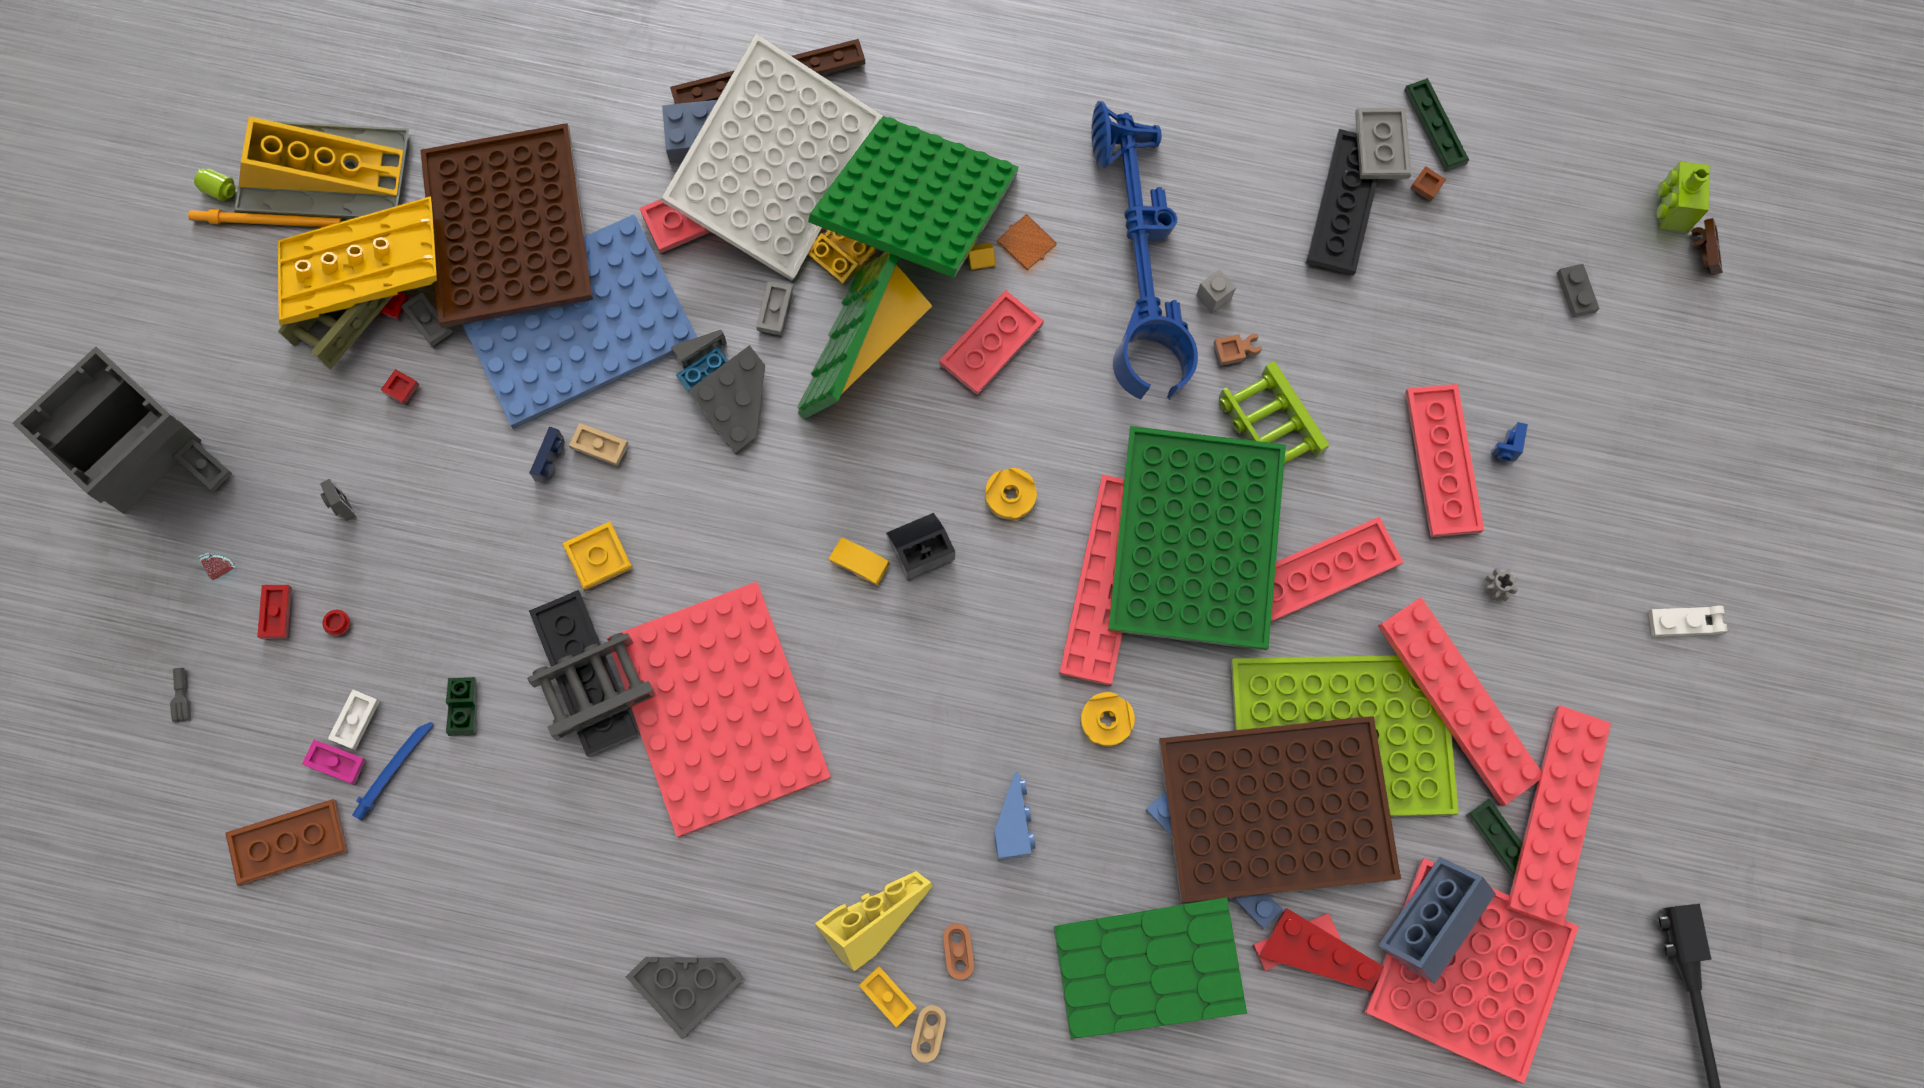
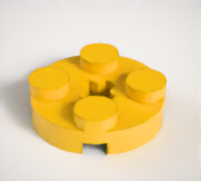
[985,468,1037,521]
[1080,692,1135,747]

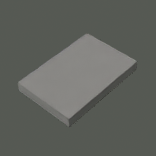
[1355,108,1412,179]

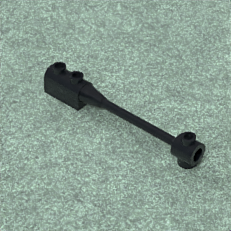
[1658,903,1721,1088]

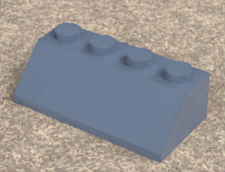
[1378,857,1496,984]

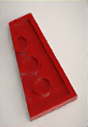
[1258,908,1384,991]

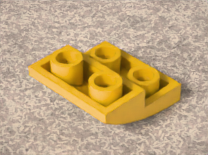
[808,230,878,284]

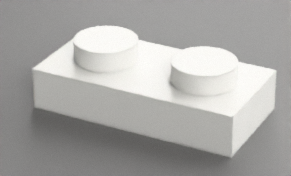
[328,689,380,750]

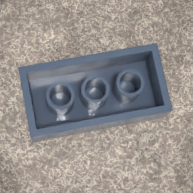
[662,100,717,164]

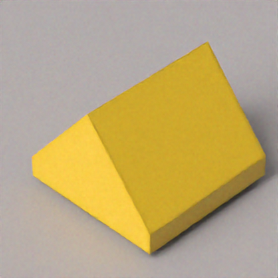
[968,242,996,270]

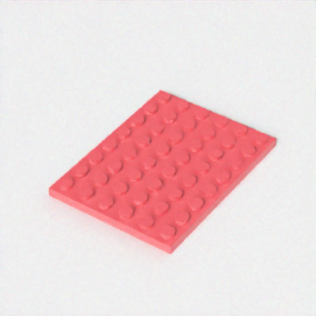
[607,582,831,838]

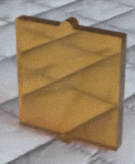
[997,214,1057,270]

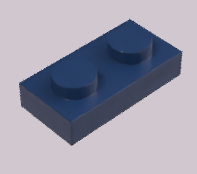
[529,426,565,484]

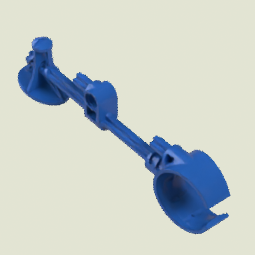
[1091,101,1198,400]

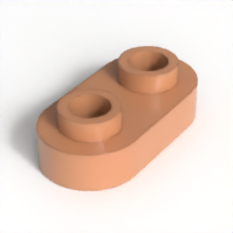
[943,923,974,980]

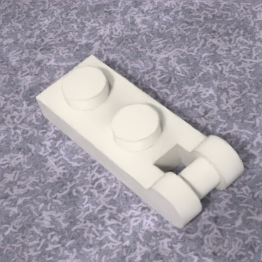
[1648,606,1728,637]

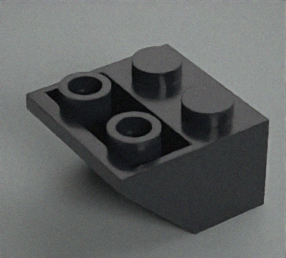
[886,513,955,580]

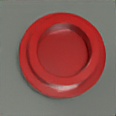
[322,609,350,636]

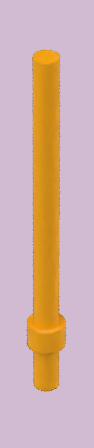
[188,209,343,227]

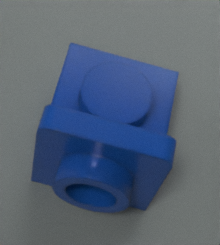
[1491,422,1528,462]

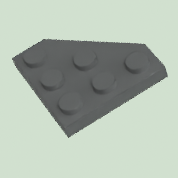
[688,345,765,453]
[625,957,745,1039]

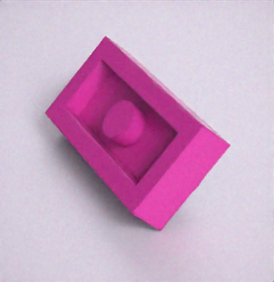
[302,739,366,785]

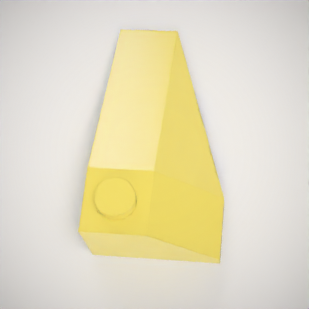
[815,871,933,971]

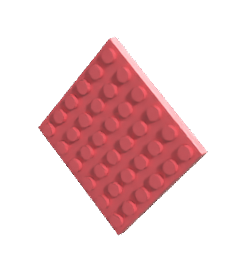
[1364,858,1579,1084]

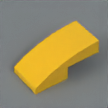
[829,537,890,585]

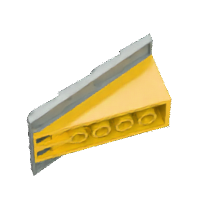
[234,116,409,220]

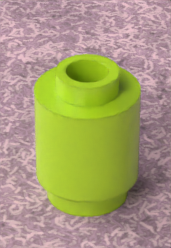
[194,168,235,201]

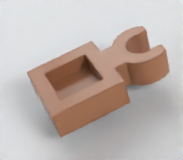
[1214,334,1262,366]

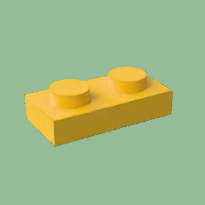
[858,966,917,1028]

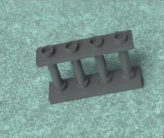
[527,633,657,741]

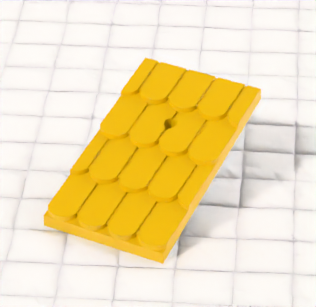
[278,196,437,326]

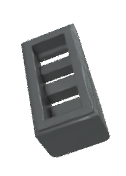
[671,330,727,369]

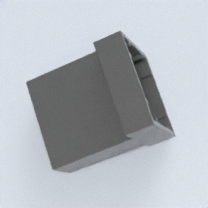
[12,347,201,514]

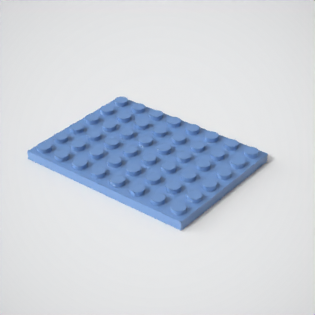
[462,214,697,429]

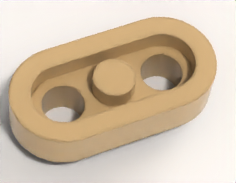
[911,1005,946,1063]

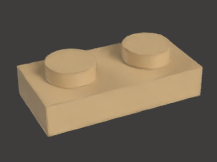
[569,423,628,467]

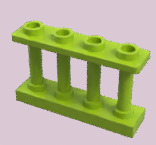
[1219,361,1329,464]

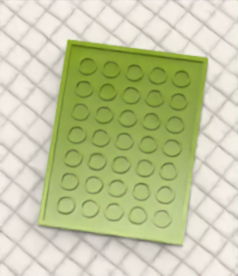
[1231,655,1459,817]

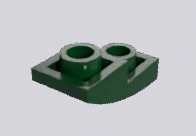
[446,677,477,736]

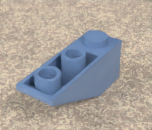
[994,772,1035,861]

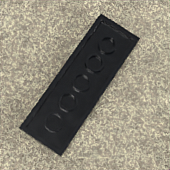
[1306,129,1378,276]
[529,590,639,757]

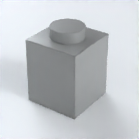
[1196,269,1236,313]

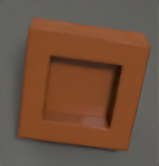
[1410,166,1446,201]

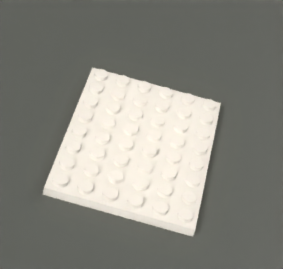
[660,34,883,281]

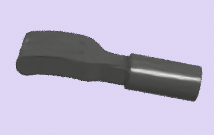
[170,668,190,722]

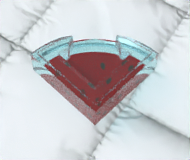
[198,553,237,580]

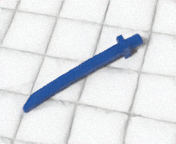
[352,722,434,821]

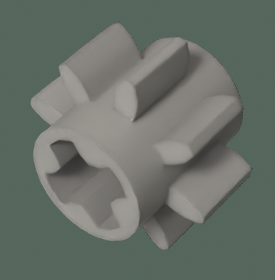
[1484,568,1518,601]

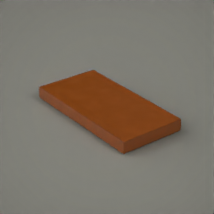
[225,799,348,886]

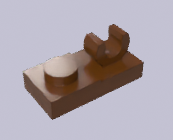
[1691,218,1723,275]

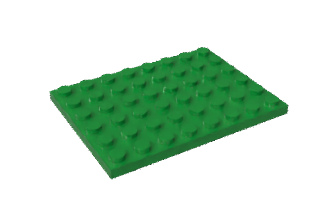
[808,116,1019,278]
[1108,426,1286,650]

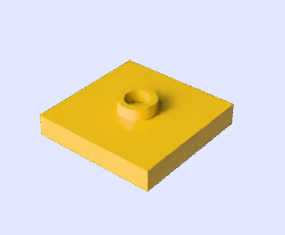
[562,521,633,591]

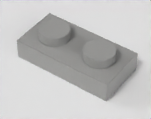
[756,281,793,336]

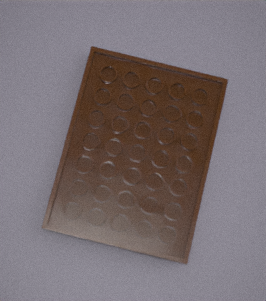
[420,123,593,328]
[1159,716,1401,904]

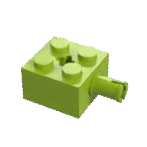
[1657,161,1710,232]

